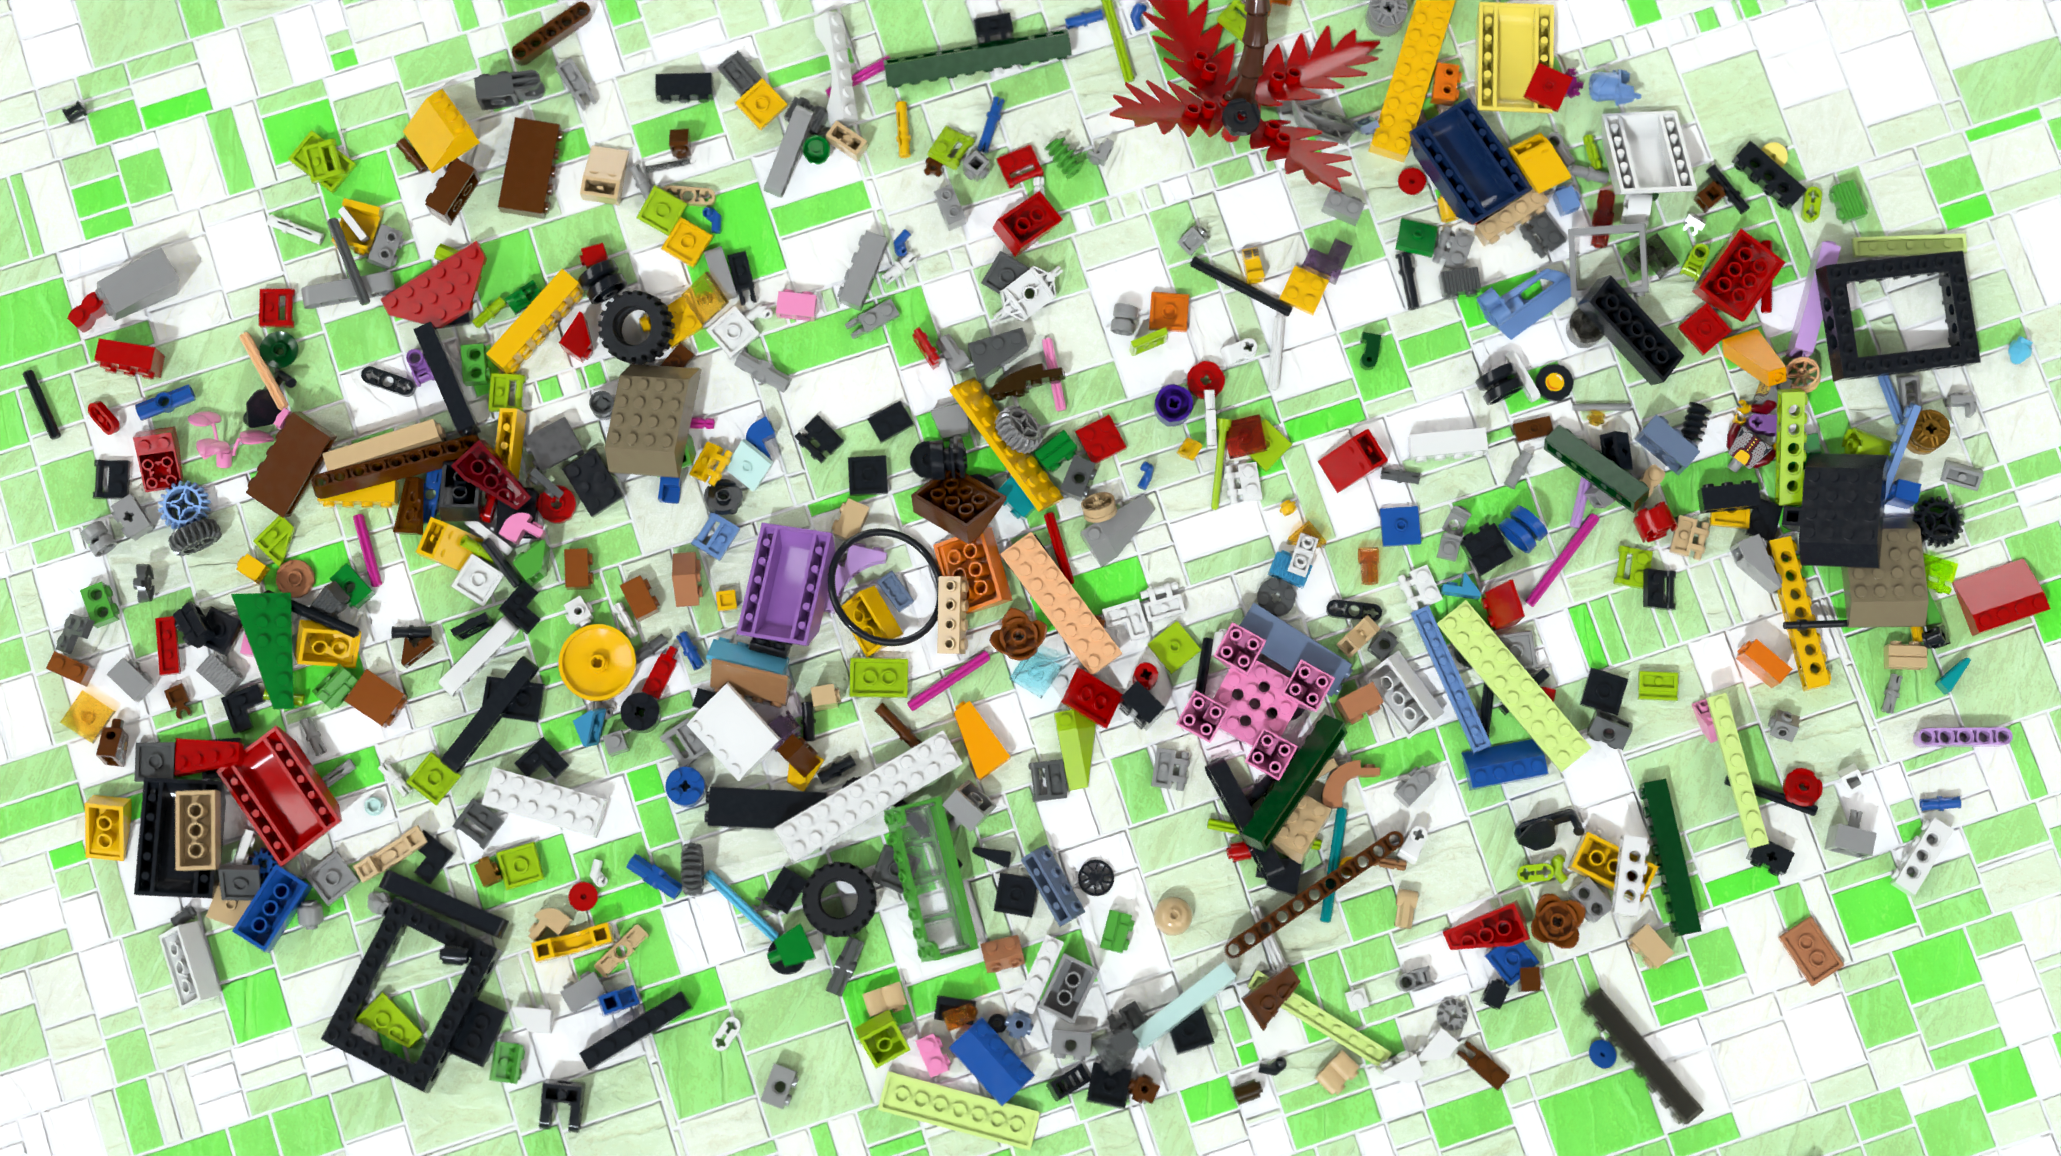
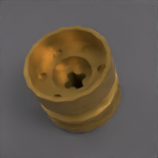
[1906,409,1951,455]

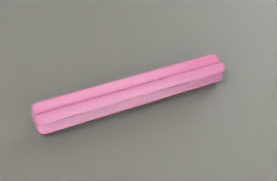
[1042,338,1066,411]

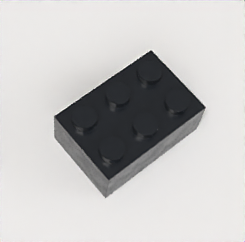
[439,461,482,521]
[1119,681,1165,731]

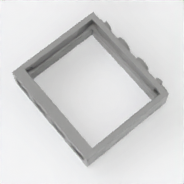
[1568,223,1650,301]

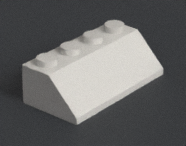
[1363,651,1445,739]
[158,921,221,1010]

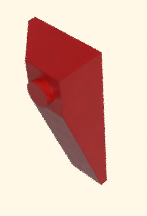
[1443,900,1530,950]

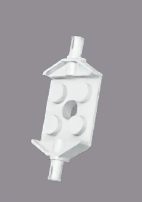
[993,266,1063,322]

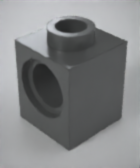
[1368,630,1399,662]

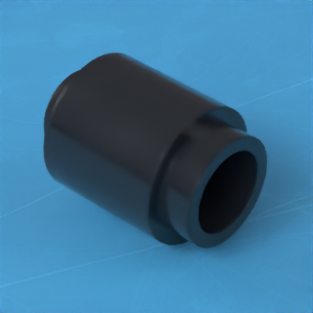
[439,945,470,966]

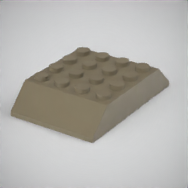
[605,364,701,478]
[1841,517,1929,628]

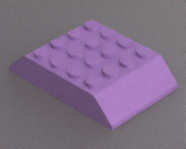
[736,523,835,646]

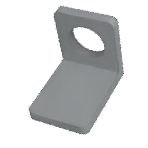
[1442,506,1472,536]

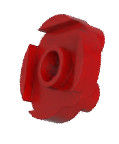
[1187,361,1225,400]
[537,485,577,524]
[1783,768,1823,806]

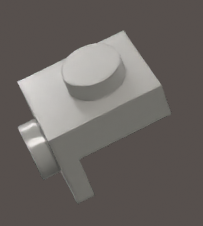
[1945,392,1977,418]

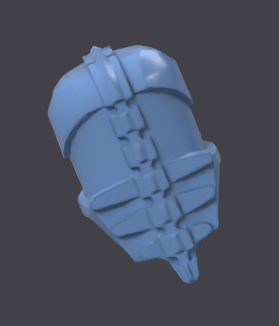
[1589,69,1641,106]

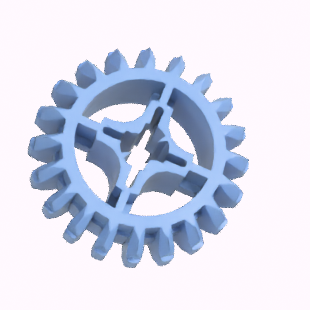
[158,480,211,530]

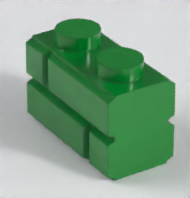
[1033,430,1078,473]

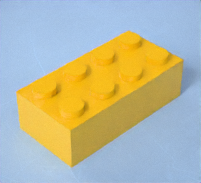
[1568,832,1658,902]

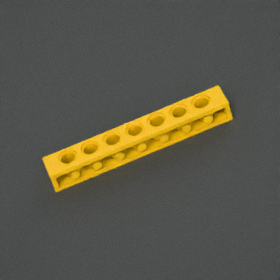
[1766,536,1831,692]

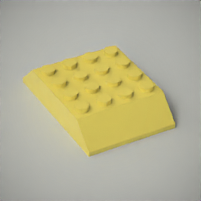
[1475,2,1554,114]

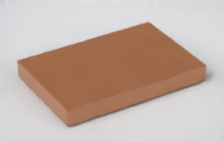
[1778,916,1844,987]

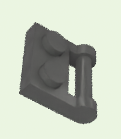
[1028,759,1067,802]
[452,799,505,850]

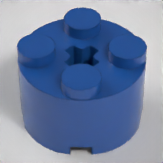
[665,767,706,808]

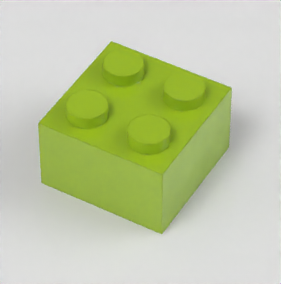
[854,1009,911,1069]

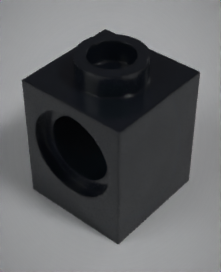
[1480,978,1510,1010]

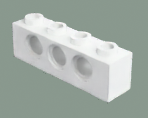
[1890,817,1954,896]
[1611,834,1650,917]

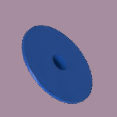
[1589,1040,1617,1069]

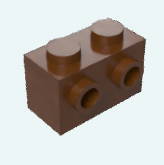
[777,734,821,778]

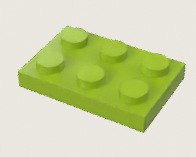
[288,130,357,194]
[849,658,908,698]

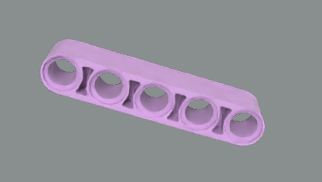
[1913,727,2013,747]

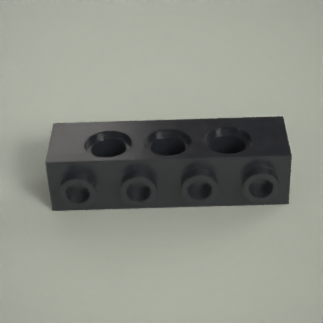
[1732,141,1807,211]

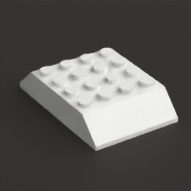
[1602,111,1697,195]

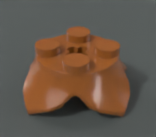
[989,608,1047,661]
[1531,894,1585,949]

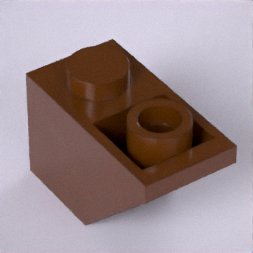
[669,128,692,159]

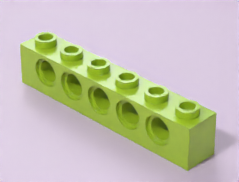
[1775,388,1808,506]

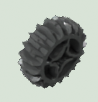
[168,519,222,556]
[681,843,704,896]

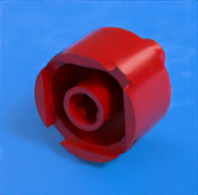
[1633,501,1678,543]

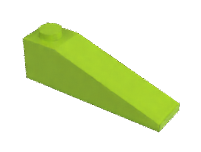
[1054,710,1095,791]

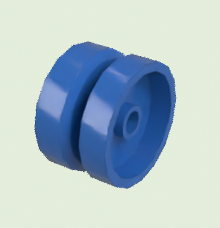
[1498,505,1548,554]

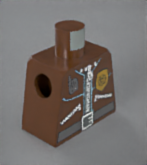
[96,719,129,767]

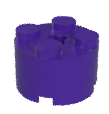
[1154,384,1193,427]

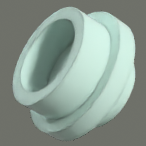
[364,796,384,816]

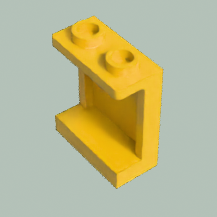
[331,198,384,256]

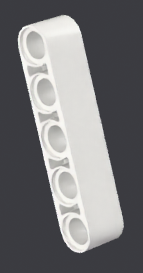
[439,616,520,697]

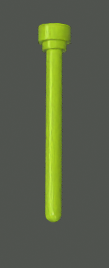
[1211,418,1232,510]

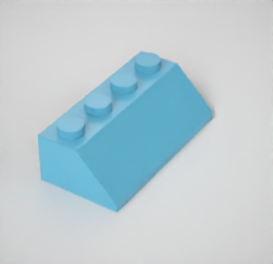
[706,637,790,676]

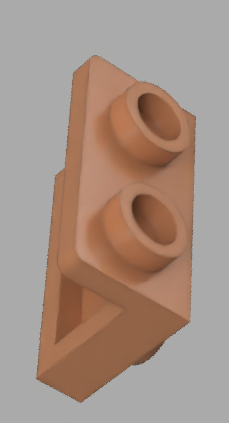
[980,935,1025,973]

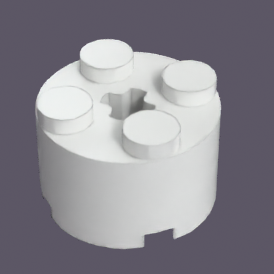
[1621,193,1653,228]

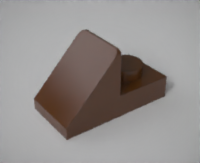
[401,637,437,668]

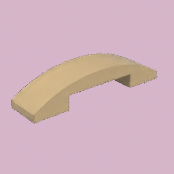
[353,825,428,883]

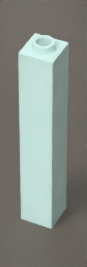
[1132,961,1237,1051]

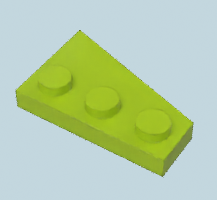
[355,992,424,1048]

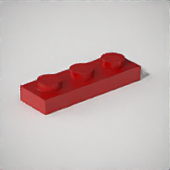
[155,616,181,676]

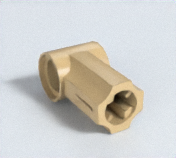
[1394,888,1418,929]

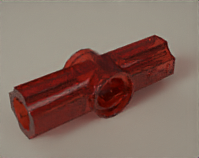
[1590,190,1615,249]

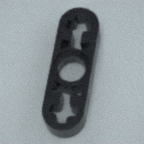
[361,366,415,397]
[1326,600,1382,622]

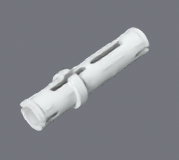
[267,214,324,245]

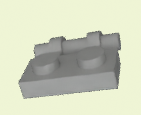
[1432,226,1475,270]
[1151,747,1190,791]

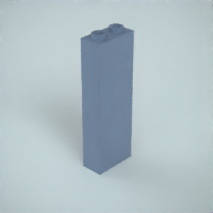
[1239,602,1353,697]

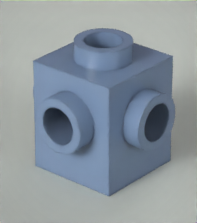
[1004,1010,1034,1040]

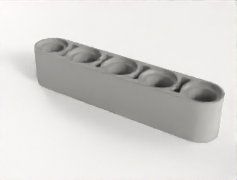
[763,105,815,198]
[301,272,396,309]

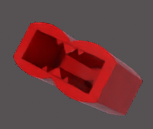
[67,291,106,333]

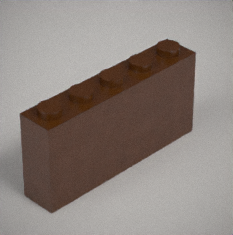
[498,117,564,219]
[246,411,337,518]

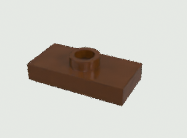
[660,343,695,367]
[1512,416,1553,443]

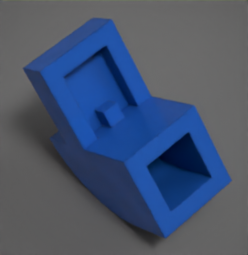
[746,416,776,460]
[597,985,640,1017]

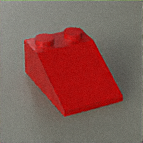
[992,191,1063,257]
[1481,579,1525,631]

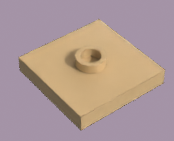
[206,881,251,927]

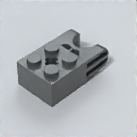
[474,70,545,111]

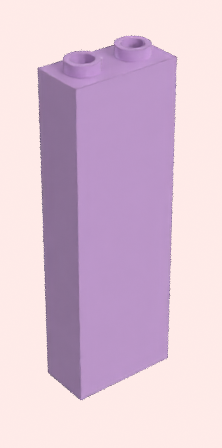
[1786,241,1841,359]

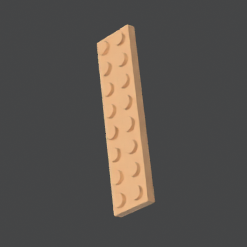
[1000,532,1122,675]

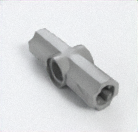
[734,351,792,393]

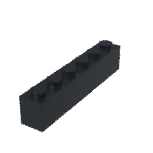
[579,991,693,1071]

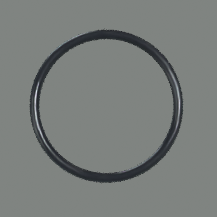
[827,528,942,646]

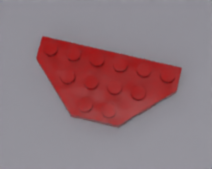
[381,241,487,329]

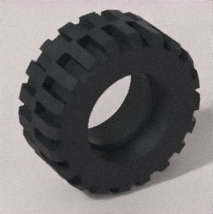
[598,290,675,365]
[801,861,877,938]

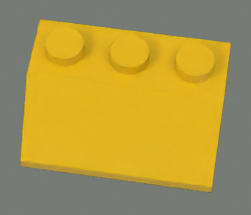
[841,585,904,658]

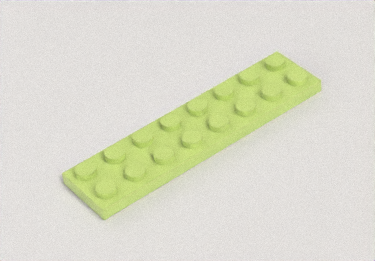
[878,1071,1040,1151]

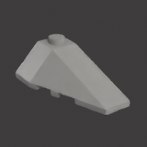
[1080,495,1154,567]

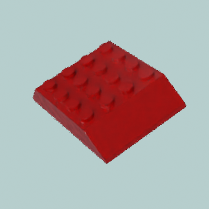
[216,726,342,867]

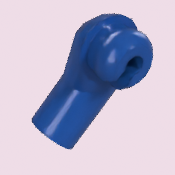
[1130,3,1147,31]
[702,207,722,234]
[893,229,911,257]

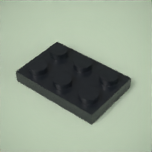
[562,449,625,518]
[482,676,545,723]
[450,1000,508,1068]

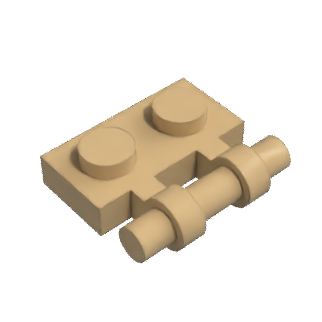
[1669,515,1710,561]

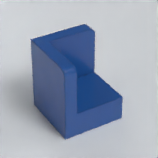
[658,477,681,504]

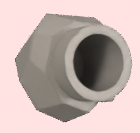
[368,891,392,917]

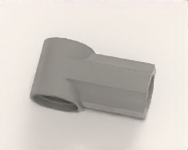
[1547,132,1576,168]
[935,334,971,374]

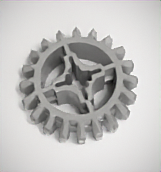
[995,405,1043,454]

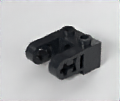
[539,1079,586,1133]

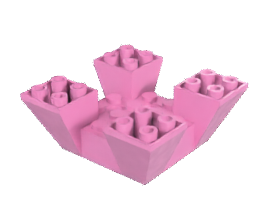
[1176,622,1335,781]

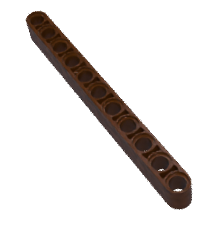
[1224,831,1404,959]

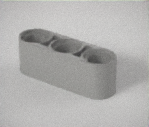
[704,246,738,302]

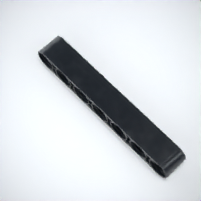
[441,656,539,774]
[1205,758,1285,882]
[379,869,509,939]

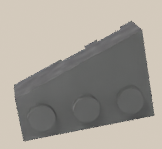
[968,328,1028,383]

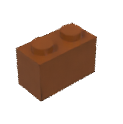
[564,548,594,590]
[620,575,660,622]
[46,651,95,687]

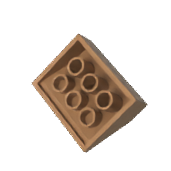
[710,658,792,708]

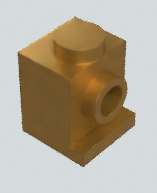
[474,856,503,888]

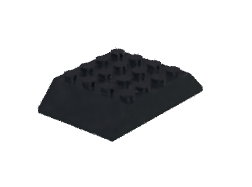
[1799,453,1889,569]
[134,778,226,899]

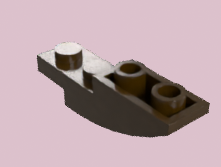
[989,363,1066,401]

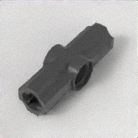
[826,936,864,997]

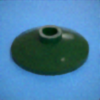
[260,331,298,369]

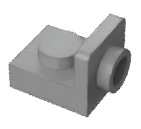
[1087,138,1114,166]
[1177,226,1210,256]
[1436,531,1462,562]

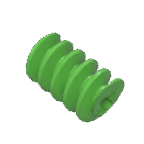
[1045,137,1084,179]

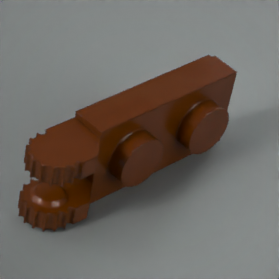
[1456,1041,1510,1091]

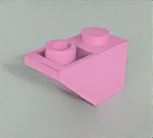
[1692,699,1718,743]

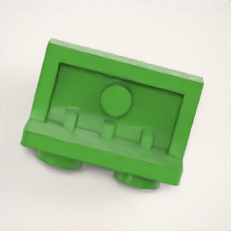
[489,1041,525,1084]

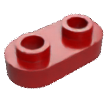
[88,401,120,435]
[480,492,498,524]

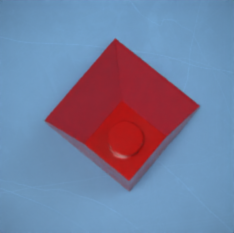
[559,311,593,363]

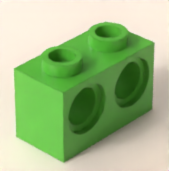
[461,343,491,386]
[80,582,120,628]

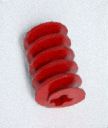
[1132,662,1158,691]

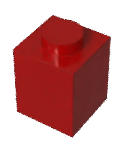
[579,243,608,269]

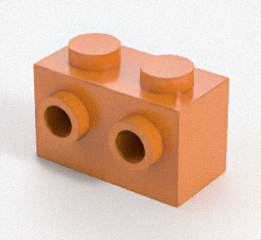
[1430,62,1462,107]

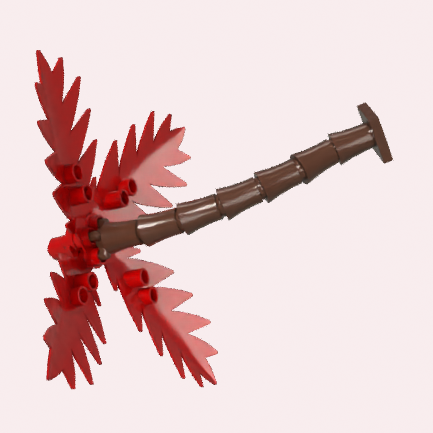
[1110,0,1380,192]

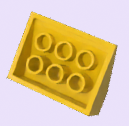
[403,89,480,174]

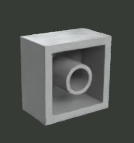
[942,780,997,832]
[1824,809,1877,859]

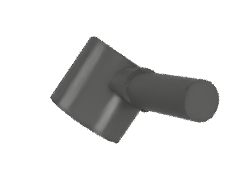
[752,897,779,915]

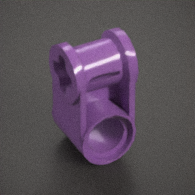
[406,349,435,387]
[1744,414,1777,437]

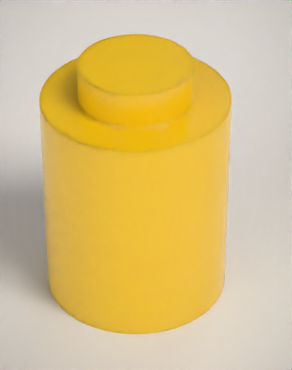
[1437,195,1459,223]

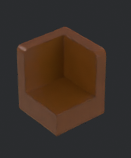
[1518,967,1541,992]

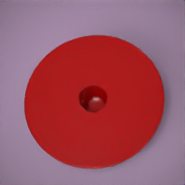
[1398,168,1426,195]
[569,882,598,911]

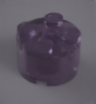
[768,710,802,752]

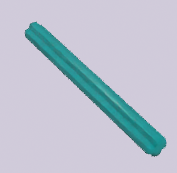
[1320,808,1347,923]

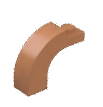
[1321,760,1380,809]

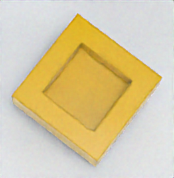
[1176,437,1203,461]
[716,590,737,612]

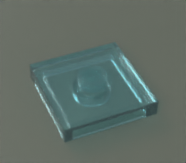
[1009,651,1063,699]

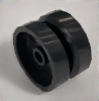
[578,259,627,305]
[1475,362,1525,406]

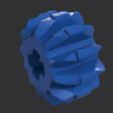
[248,847,278,880]

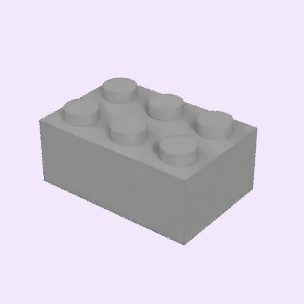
[1038,953,1099,1025]

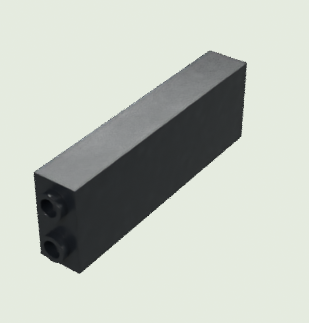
[413,322,481,437]
[704,787,828,831]

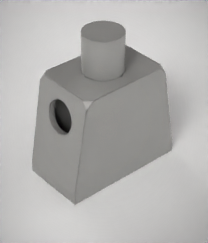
[931,404,969,447]

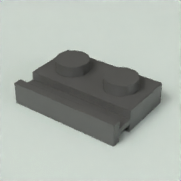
[717,51,762,96]

